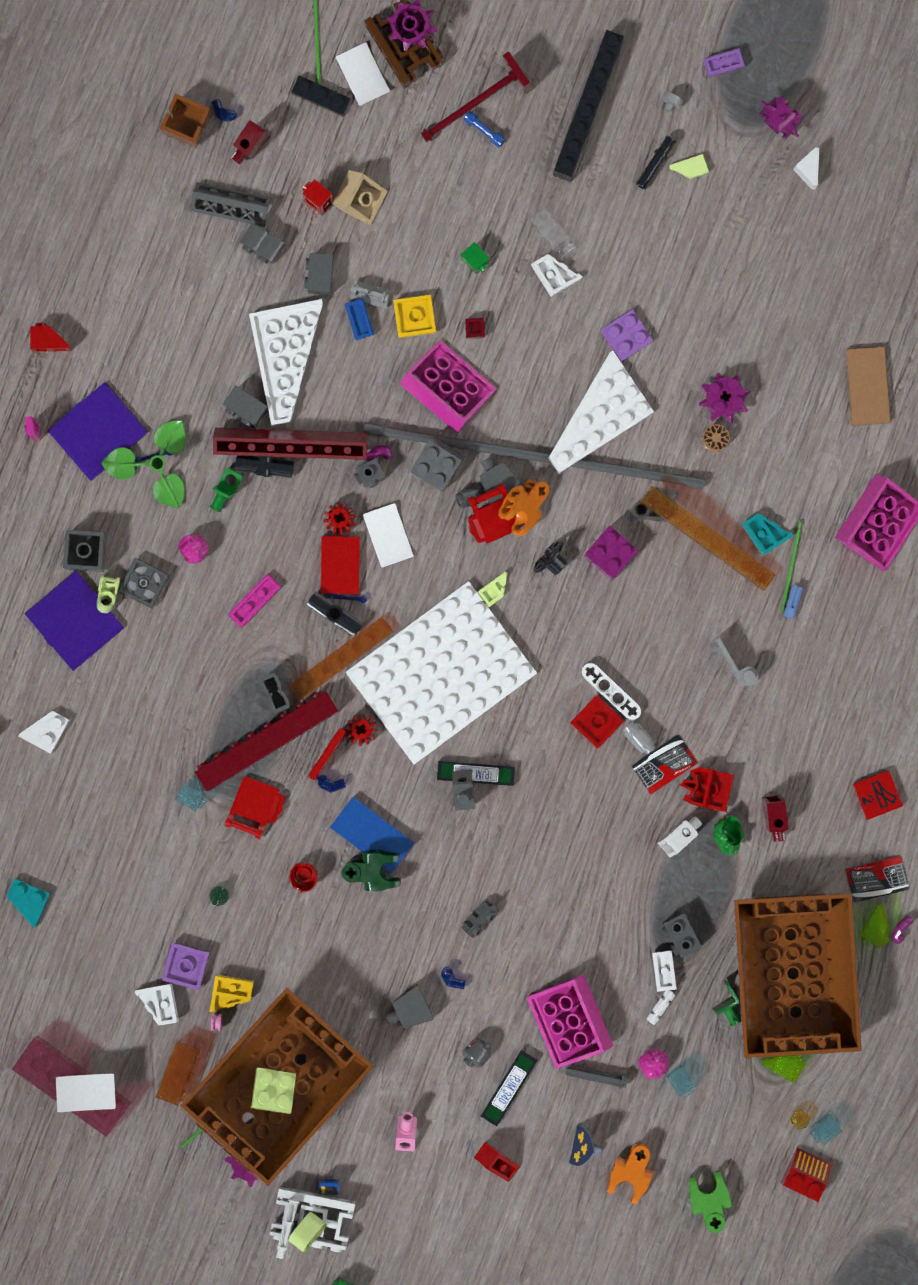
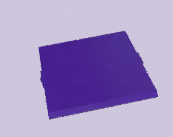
[48,382,148,481]
[24,571,124,671]

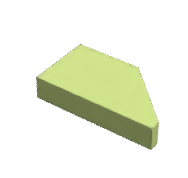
[669,154,709,179]
[477,571,507,608]

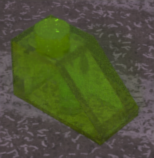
[858,903,890,948]
[759,1055,806,1084]

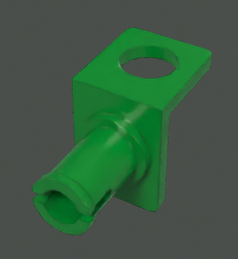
[210,467,243,512]
[713,980,742,1026]

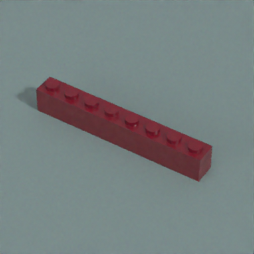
[213,427,368,460]
[195,691,339,792]

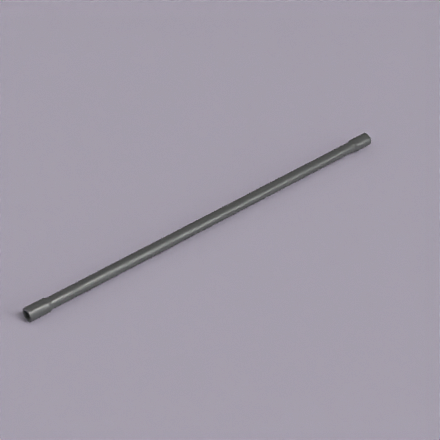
[364,423,705,489]

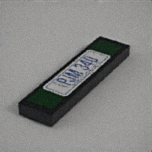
[437,761,515,786]
[481,1050,538,1126]

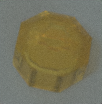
[790,1109,810,1130]

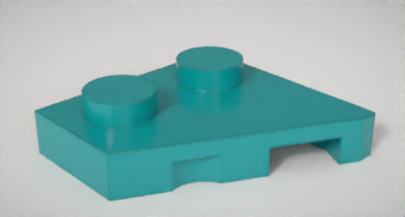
[741,513,794,556]
[7,878,50,928]

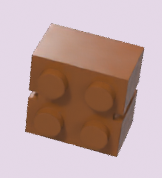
[160,93,212,148]

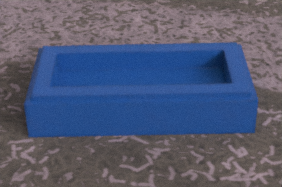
[345,298,374,340]

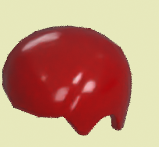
[289,862,318,893]

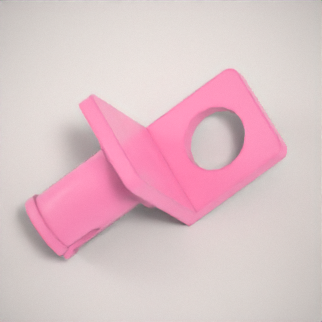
[395,1112,417,1152]

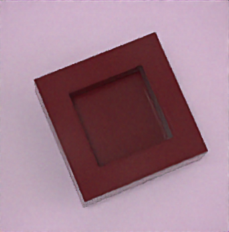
[465,318,485,339]

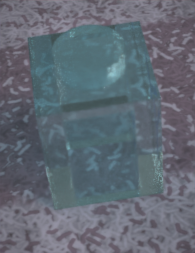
[175,783,207,811]
[666,1065,696,1097]
[810,1114,843,1145]

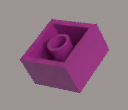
[584,525,639,581]

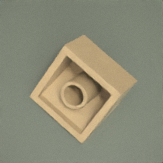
[332,170,388,225]

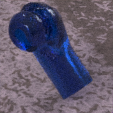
[211,99,237,122]
[441,967,466,990]

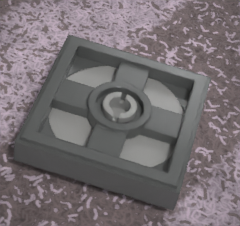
[118,558,170,609]

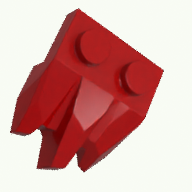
[680,767,735,813]

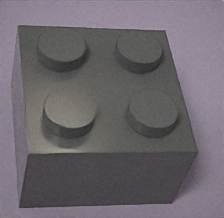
[410,436,466,492]
[63,530,107,572]

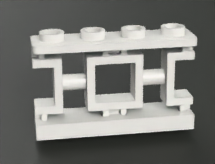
[270,1186,356,1252]

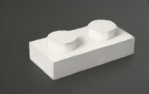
[652,950,676,992]

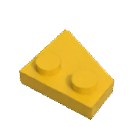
[209,974,254,1012]

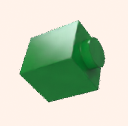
[460,242,490,274]

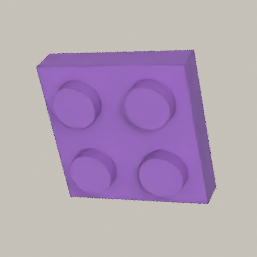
[600,309,653,362]
[162,942,210,990]

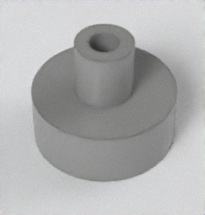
[663,92,683,112]

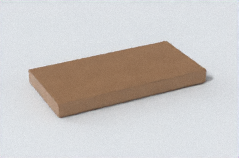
[846,347,890,426]

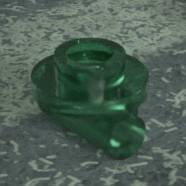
[210,886,229,906]

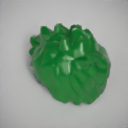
[713,815,744,856]

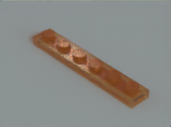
[290,617,394,700]

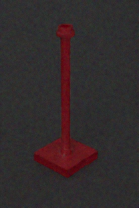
[421,51,533,142]

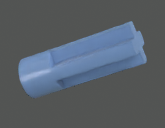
[783,585,804,619]

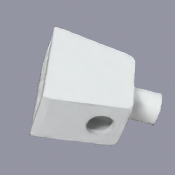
[658,816,702,857]

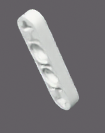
[581,663,641,720]

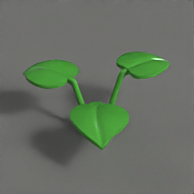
[102,420,186,508]

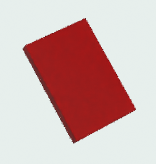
[321,536,360,594]
[308,728,347,781]

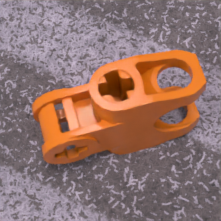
[499,479,549,537]
[606,1143,654,1205]

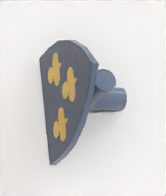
[569,1125,602,1166]

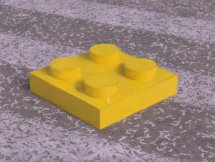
[393,295,436,338]

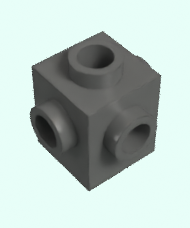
[354,459,385,488]

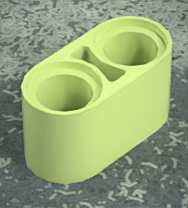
[288,1212,327,1253]

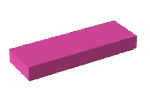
[228,574,281,628]

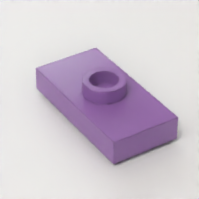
[703,48,745,78]

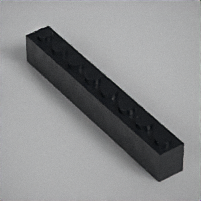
[553,30,624,182]

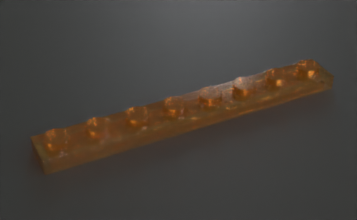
[640,486,776,591]

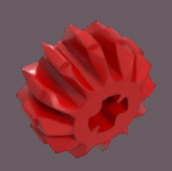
[324,503,356,535]
[345,714,378,746]

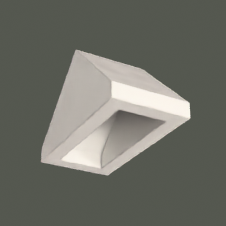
[793,148,819,190]

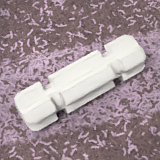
[647,990,675,1025]

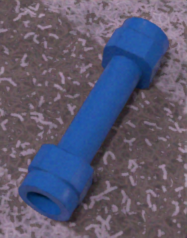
[463,111,506,148]

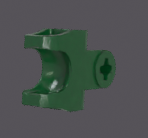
[342,849,401,891]

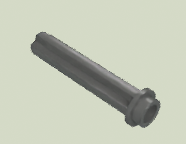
[566,1064,628,1089]

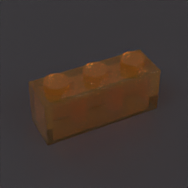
[155,1041,201,1106]

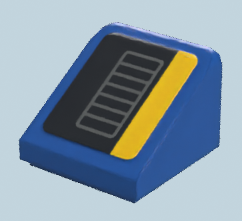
[319,1179,340,1195]

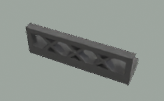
[191,182,271,227]

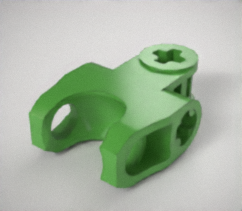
[689,1171,731,1233]

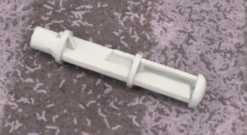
[276,1198,300,1259]

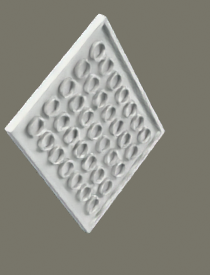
[346,581,537,764]

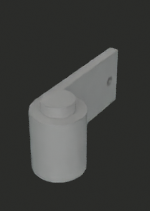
[713,638,758,687]

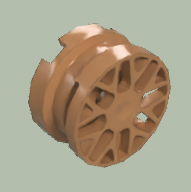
[702,424,730,453]

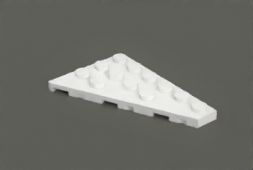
[249,299,323,426]
[549,351,654,473]

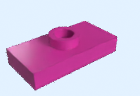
[24,416,41,441]

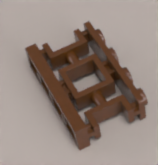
[364,0,444,89]

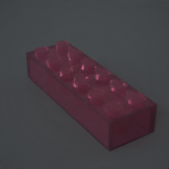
[12,1035,132,1137]

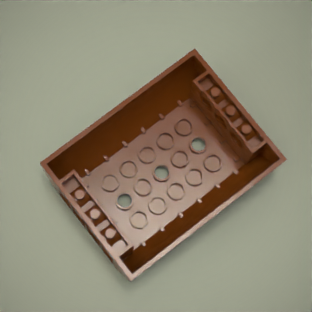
[734,893,862,1058]
[180,987,374,1186]

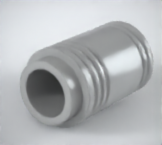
[623,721,656,755]

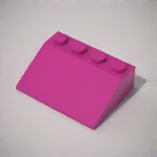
[400,340,497,434]
[835,474,918,572]
[526,974,613,1069]

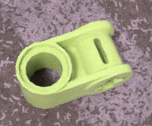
[97,574,120,613]

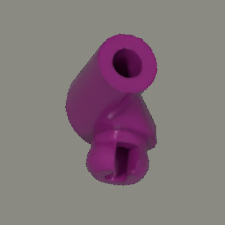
[367,446,393,462]
[891,915,913,944]

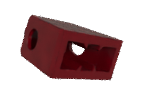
[231,120,271,164]
[762,795,789,842]

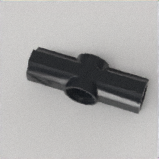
[235,455,294,478]
[306,591,363,637]

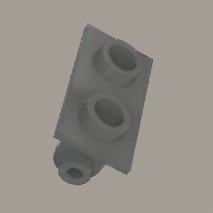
[461,899,499,938]

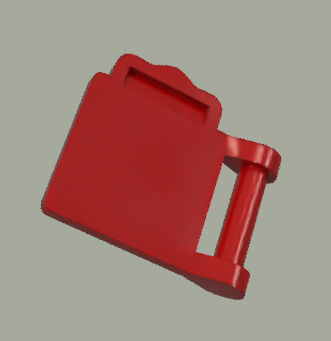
[467,483,521,543]
[224,777,285,840]

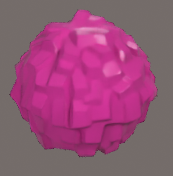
[177,534,209,564]
[638,1048,670,1080]

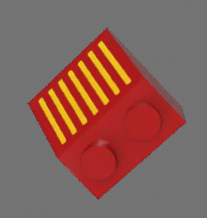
[780,1148,832,1202]

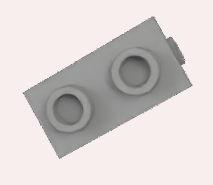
[349,280,391,309]

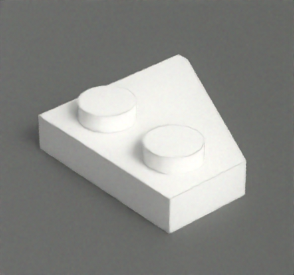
[531,254,583,297]
[19,711,70,754]
[135,983,179,1026]

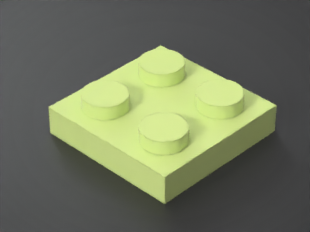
[251,1068,296,1114]

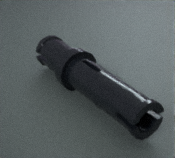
[635,136,676,190]

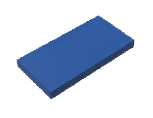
[330,797,414,873]

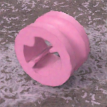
[211,1013,222,1031]

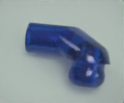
[318,775,346,793]

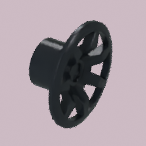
[533,540,567,575]

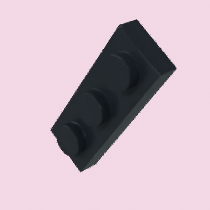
[291,75,351,117]

